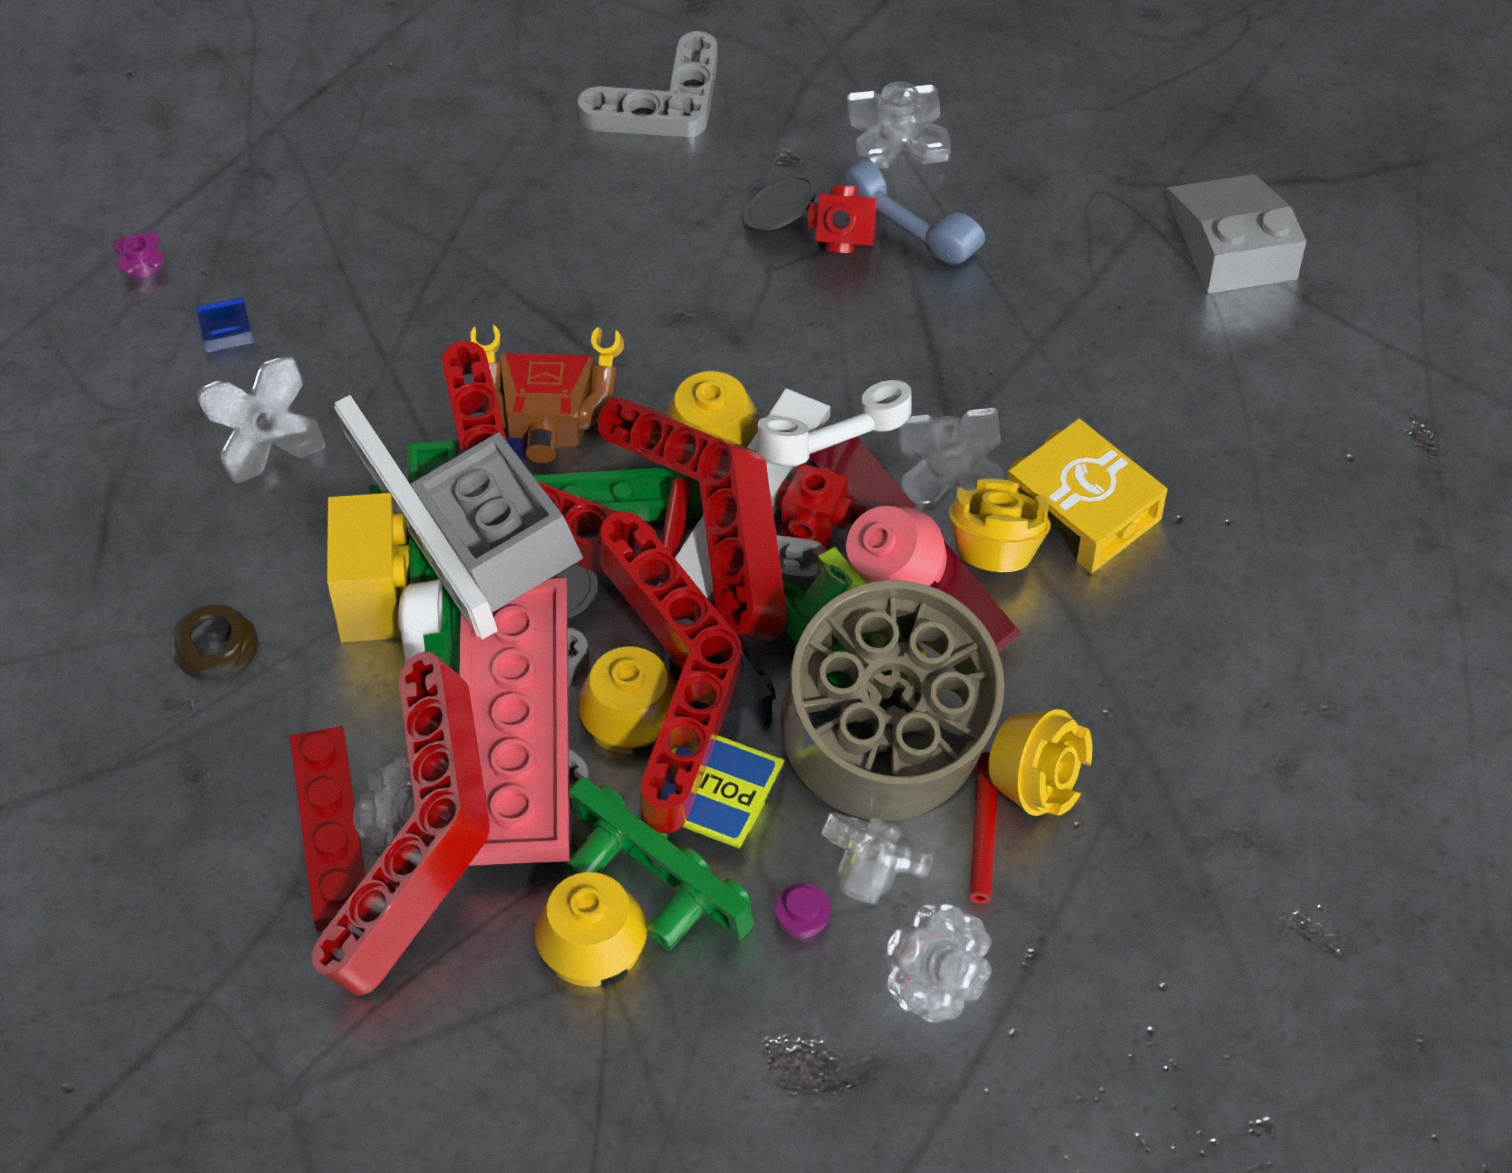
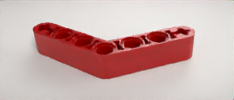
[442,341,657,583]
[598,397,787,642]
[600,512,742,833]
[311,652,490,995]

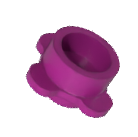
[113,231,164,277]

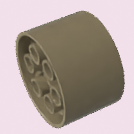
[780,580,1005,821]

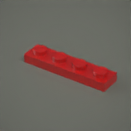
[289,726,366,931]

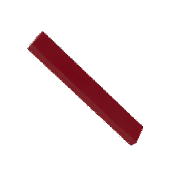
[809,436,1022,653]

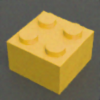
[327,493,410,643]

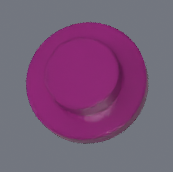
[775,883,831,938]

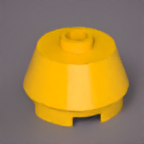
[665,371,760,447]
[949,479,1051,572]
[577,646,678,754]
[989,709,1092,816]
[534,872,647,987]

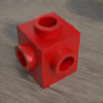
[808,185,878,253]
[776,464,854,551]

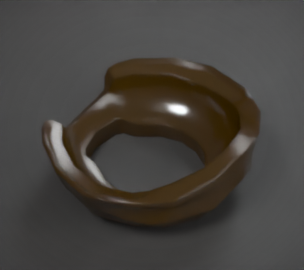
[170,605,258,677]

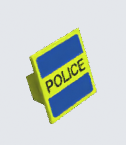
[639,735,784,849]

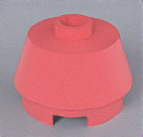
[846,506,947,586]

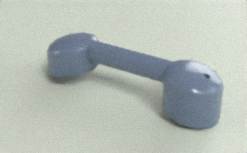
[844,156,986,265]

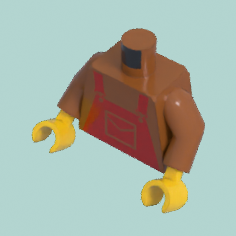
[470,324,624,463]

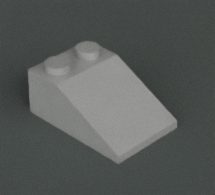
[1166,174,1307,294]
[410,432,583,613]

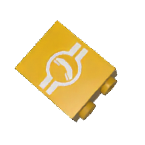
[1006,418,1168,574]

